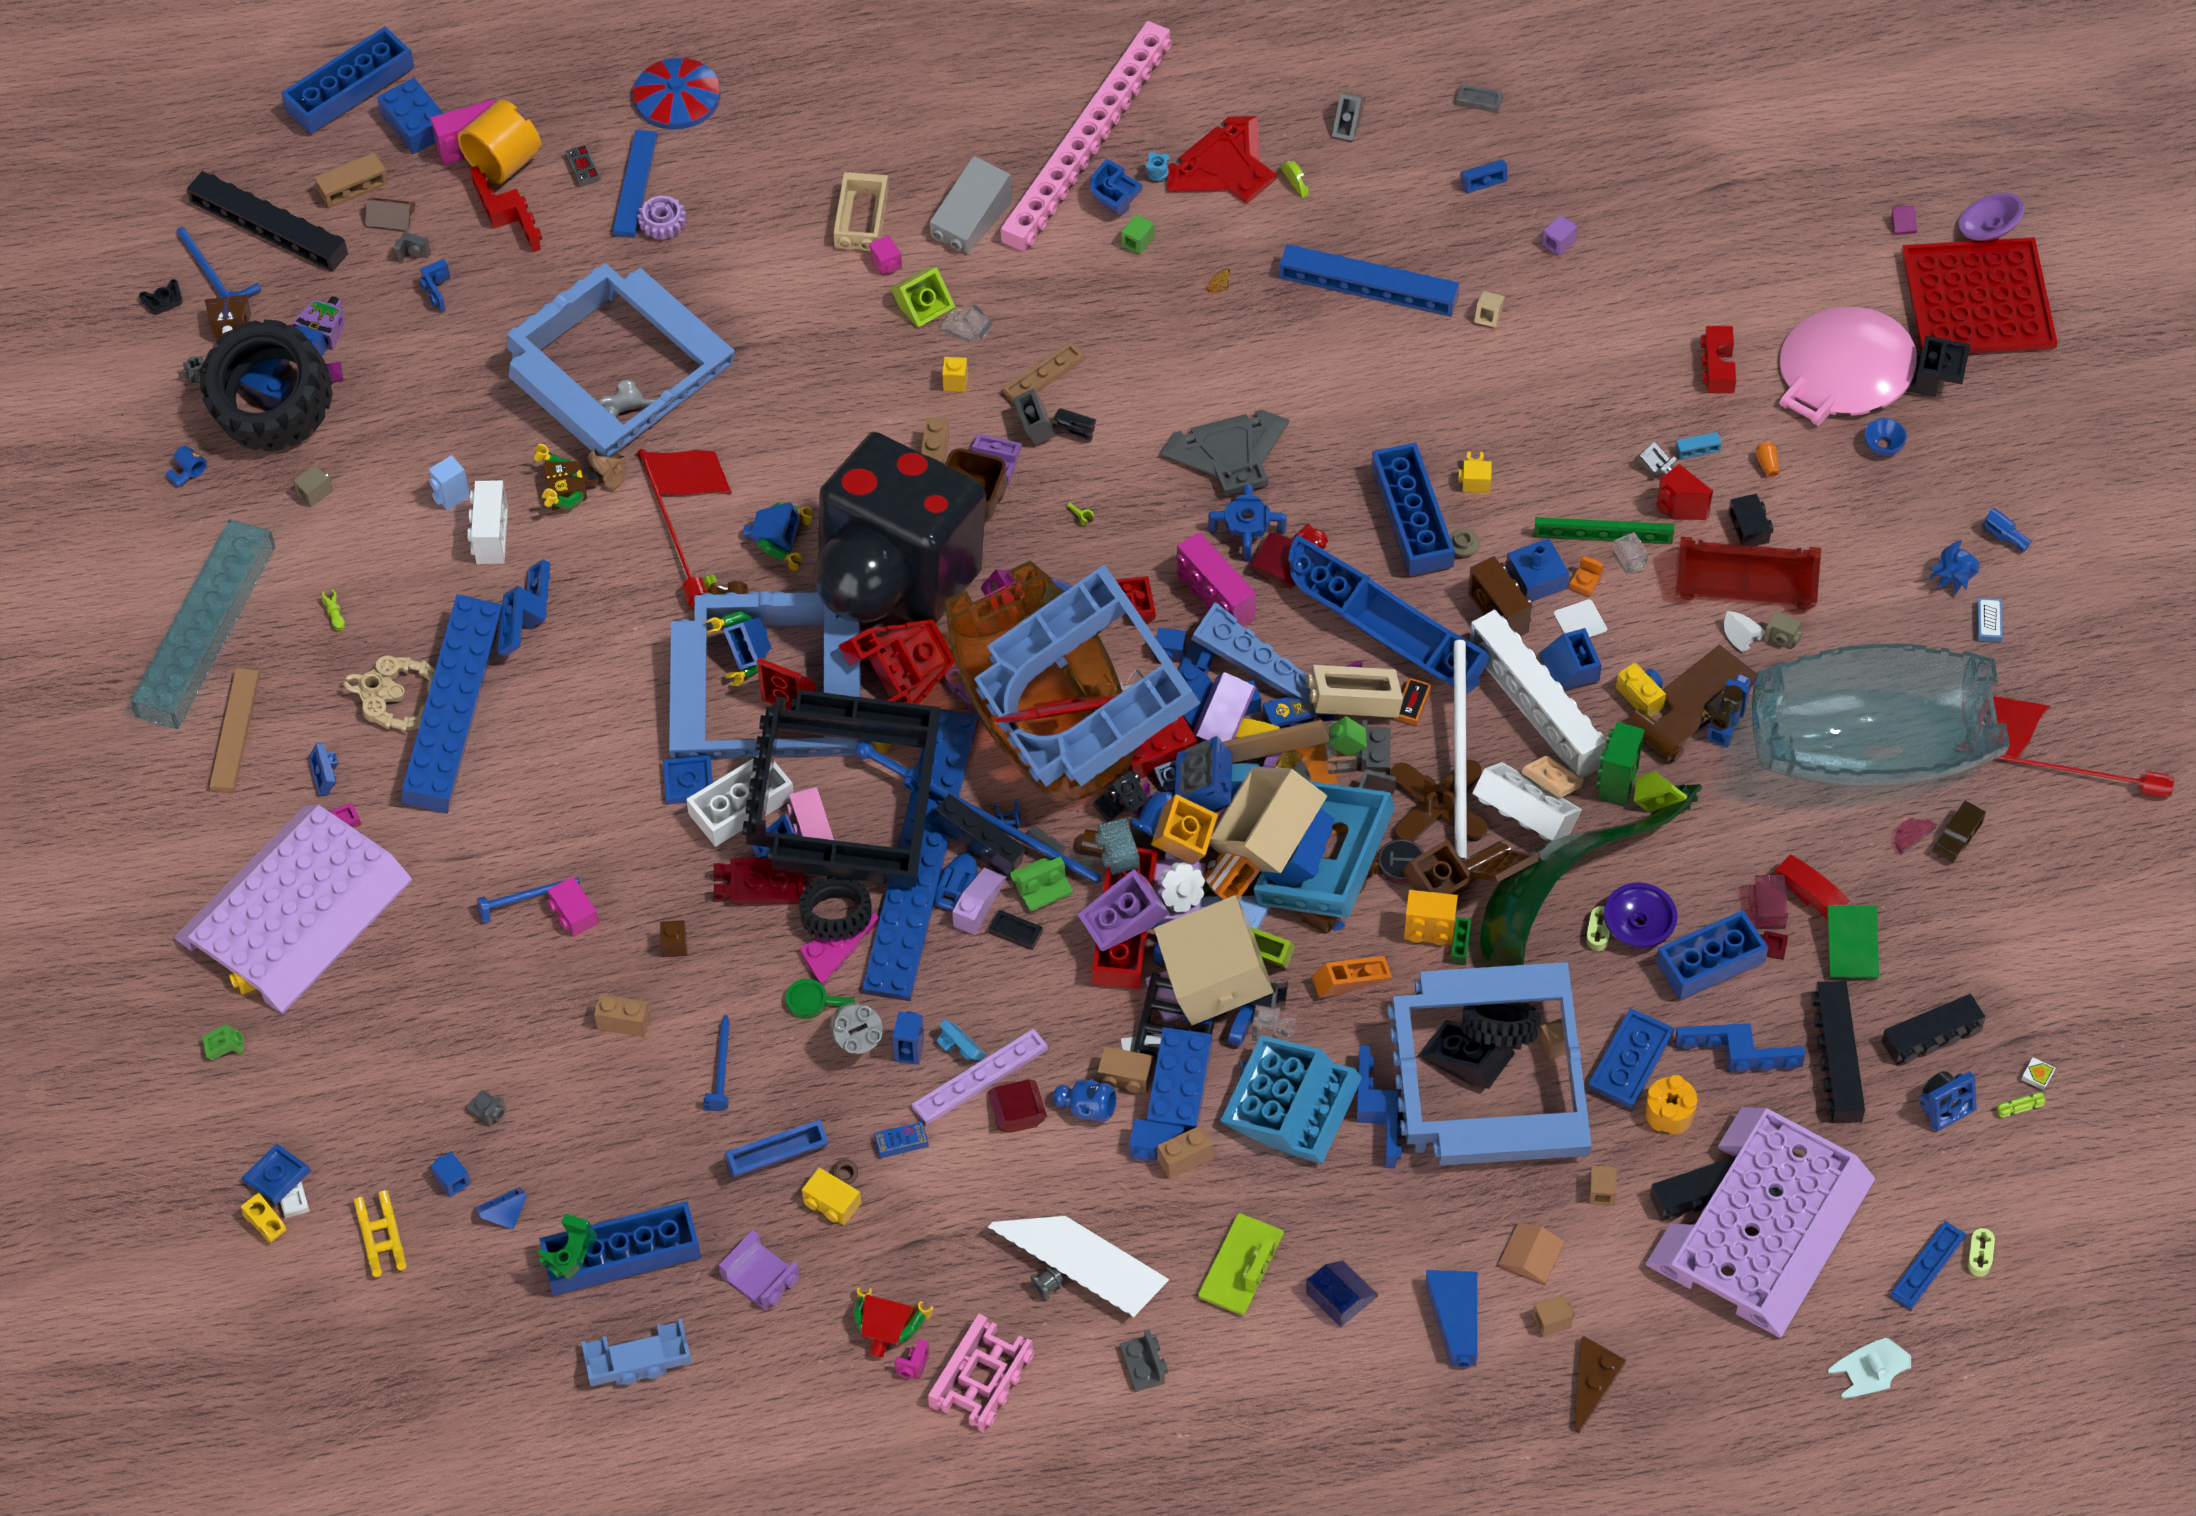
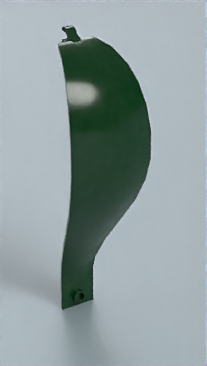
[1480,784,1702,967]

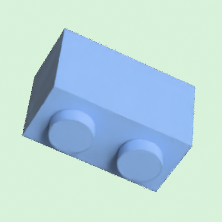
[429,455,470,511]

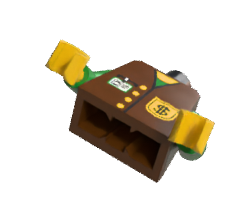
[534,444,599,511]

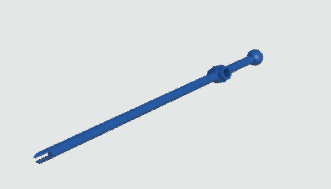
[855,741,1101,883]

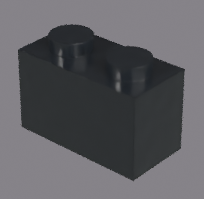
[1728,493,1773,549]

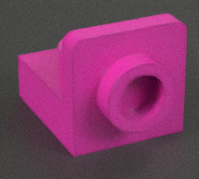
[894,1338,930,1379]

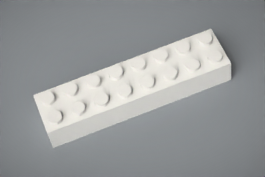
[1470,610,1606,779]

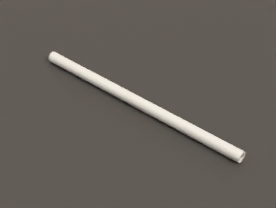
[1454,640,1467,860]

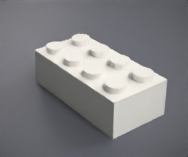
[686,755,794,847]
[1472,762,1582,841]

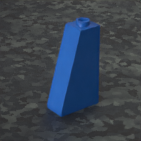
[1425,1270,1478,1368]

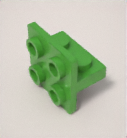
[1010,856,1073,912]

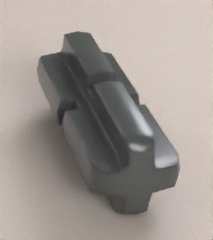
[1027,826,1065,854]

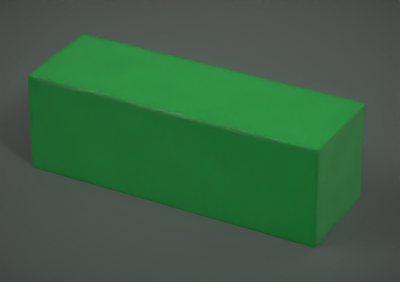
[1450,917,1471,966]

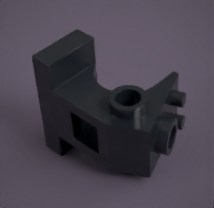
[1093,771,1150,822]

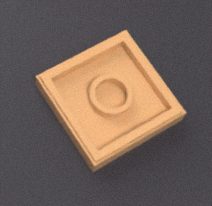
[1521,756,1584,799]

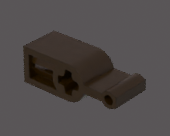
[1932,800,1986,863]

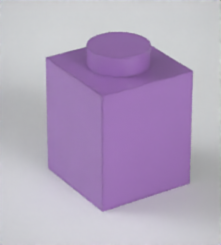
[1542,215,1578,256]

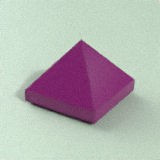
[326,361,343,382]

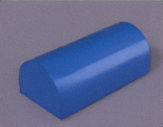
[1460,159,1507,193]

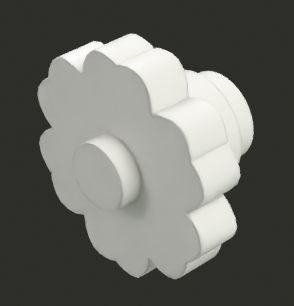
[1157,862,1205,912]

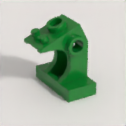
[537,1213,597,1281]

